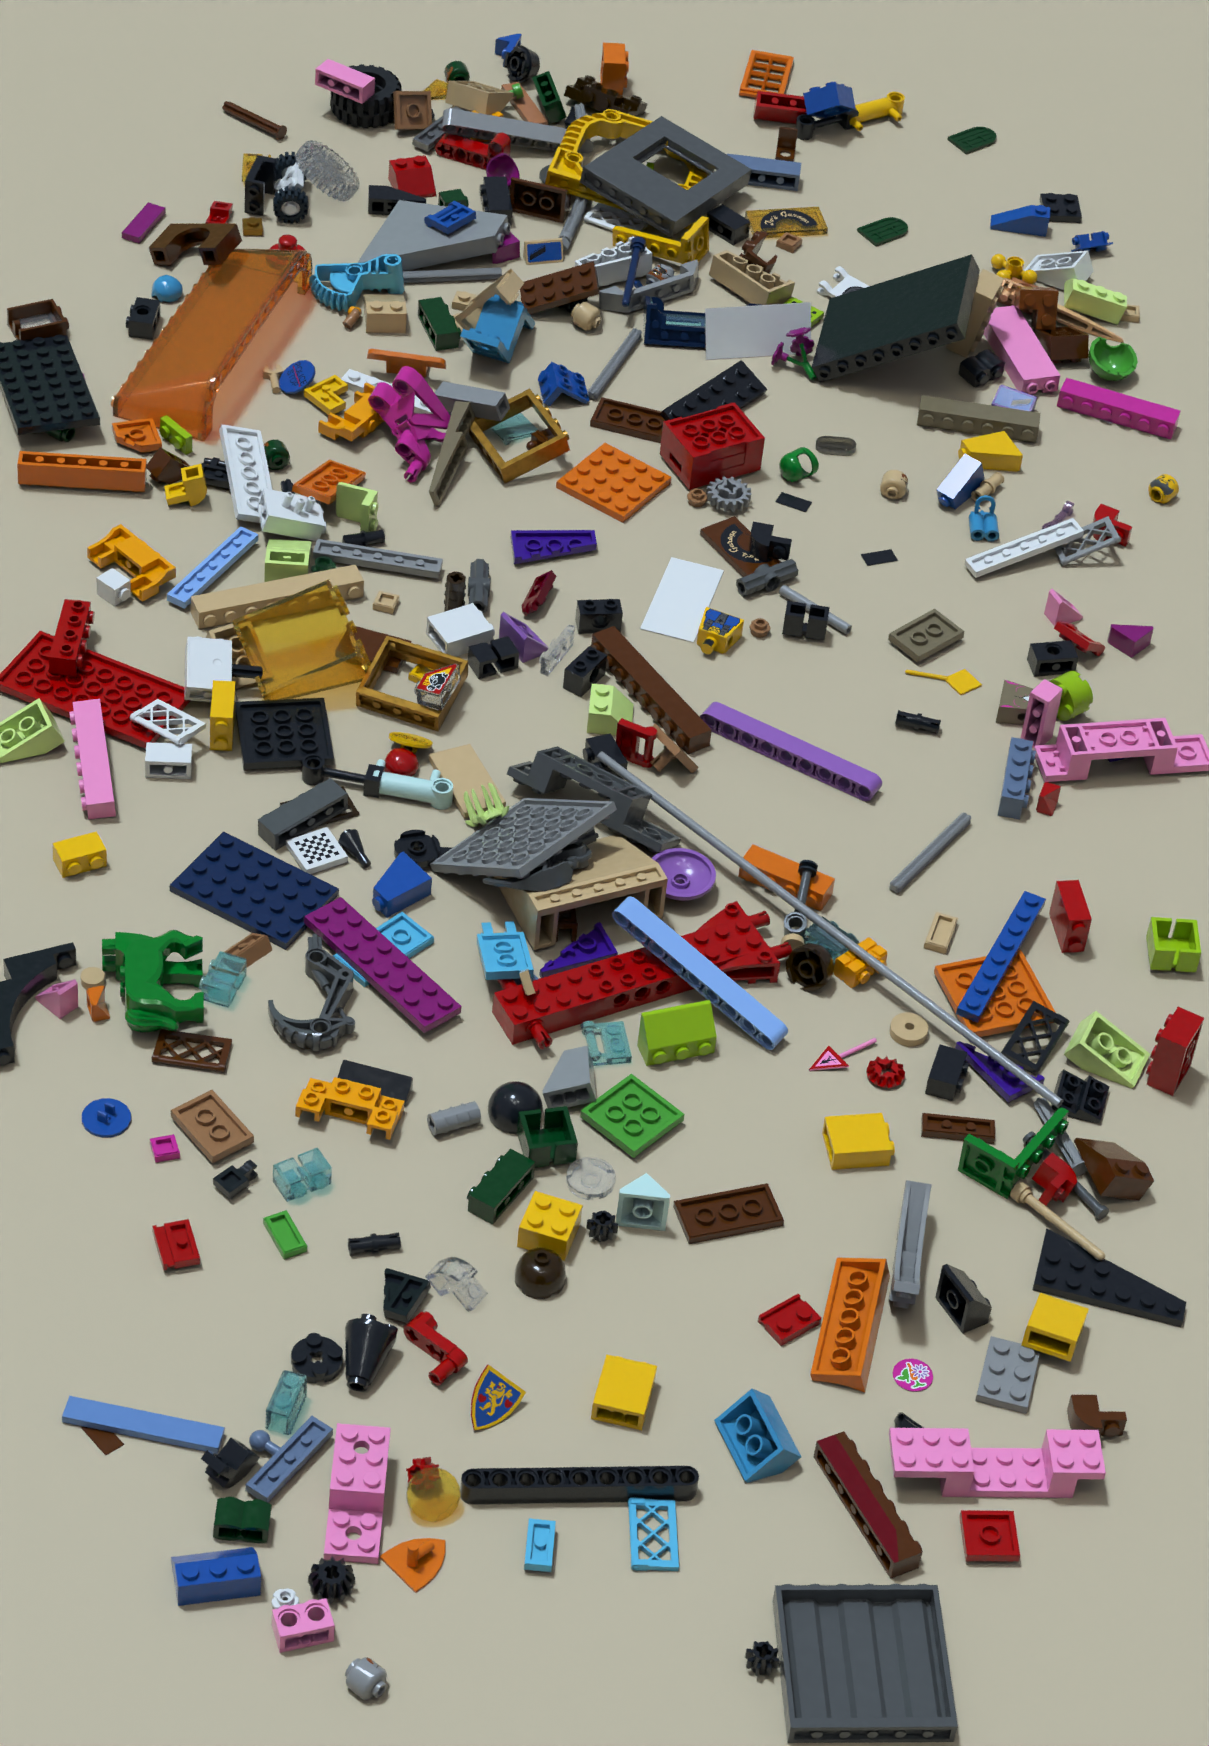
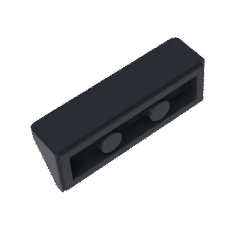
[337,1060,413,1106]

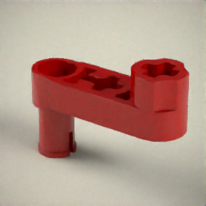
[403,1311,468,1386]

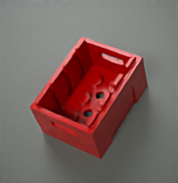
[660,402,765,490]

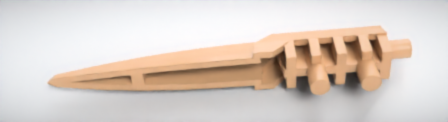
[1000,278,1124,342]

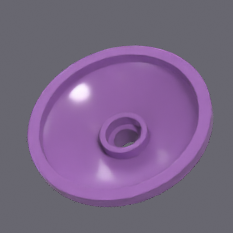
[652,848,716,901]

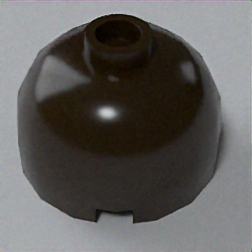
[786,943,834,992]
[515,1248,566,1299]

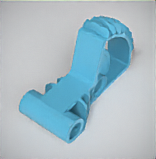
[309,254,405,312]

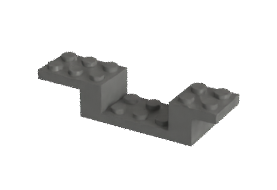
[507,746,681,853]

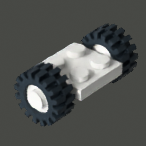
[273,152,308,224]

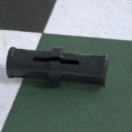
[895,710,941,734]
[348,1232,401,1255]

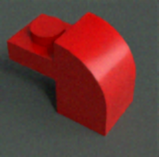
[1092,504,1132,547]
[1032,1152,1077,1206]

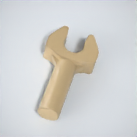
[263,364,283,394]

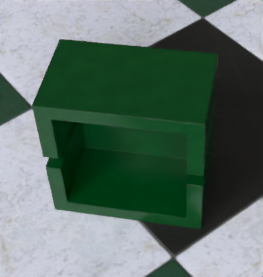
[517,1106,578,1168]

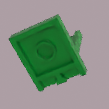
[958,1108,1069,1199]

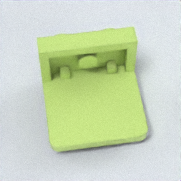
[336,482,379,532]

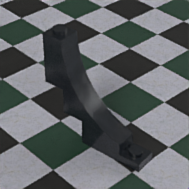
[0,942,76,1066]

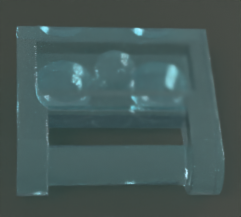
[581,1021,632,1066]

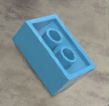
[714,1388,801,1483]

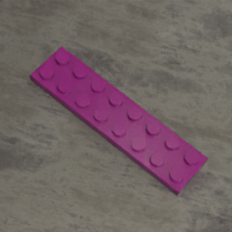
[304,897,462,1033]

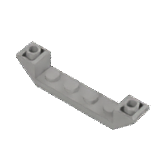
[599,260,699,313]

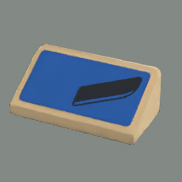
[523,238,564,265]

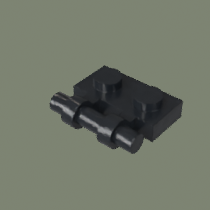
[201,457,230,489]

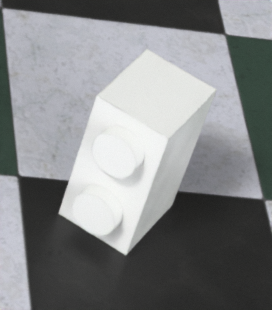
[145,742,192,779]

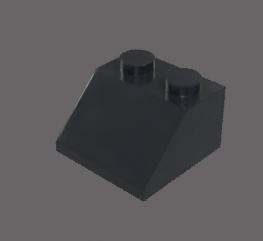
[935,1264,992,1334]

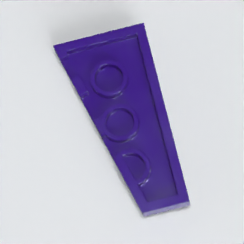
[510,530,597,564]

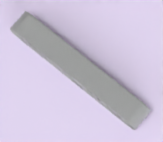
[442,108,567,152]

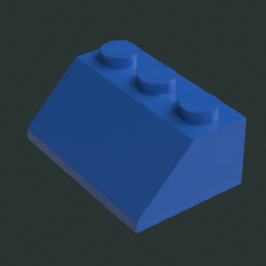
[171,1547,261,1606]

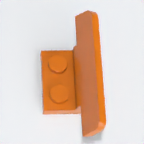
[367,349,447,378]

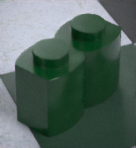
[213,1496,272,1544]

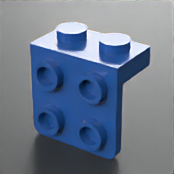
[538,362,589,406]

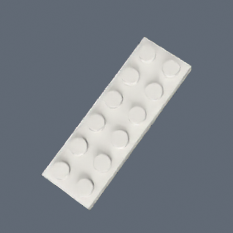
[219,424,272,523]

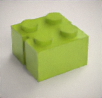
[1146,917,1201,972]

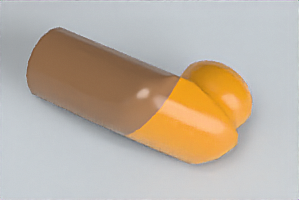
[343,306,362,329]

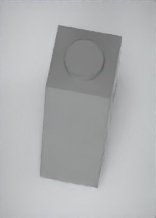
[542,1045,596,1108]

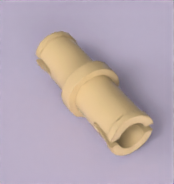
[971,472,1004,502]

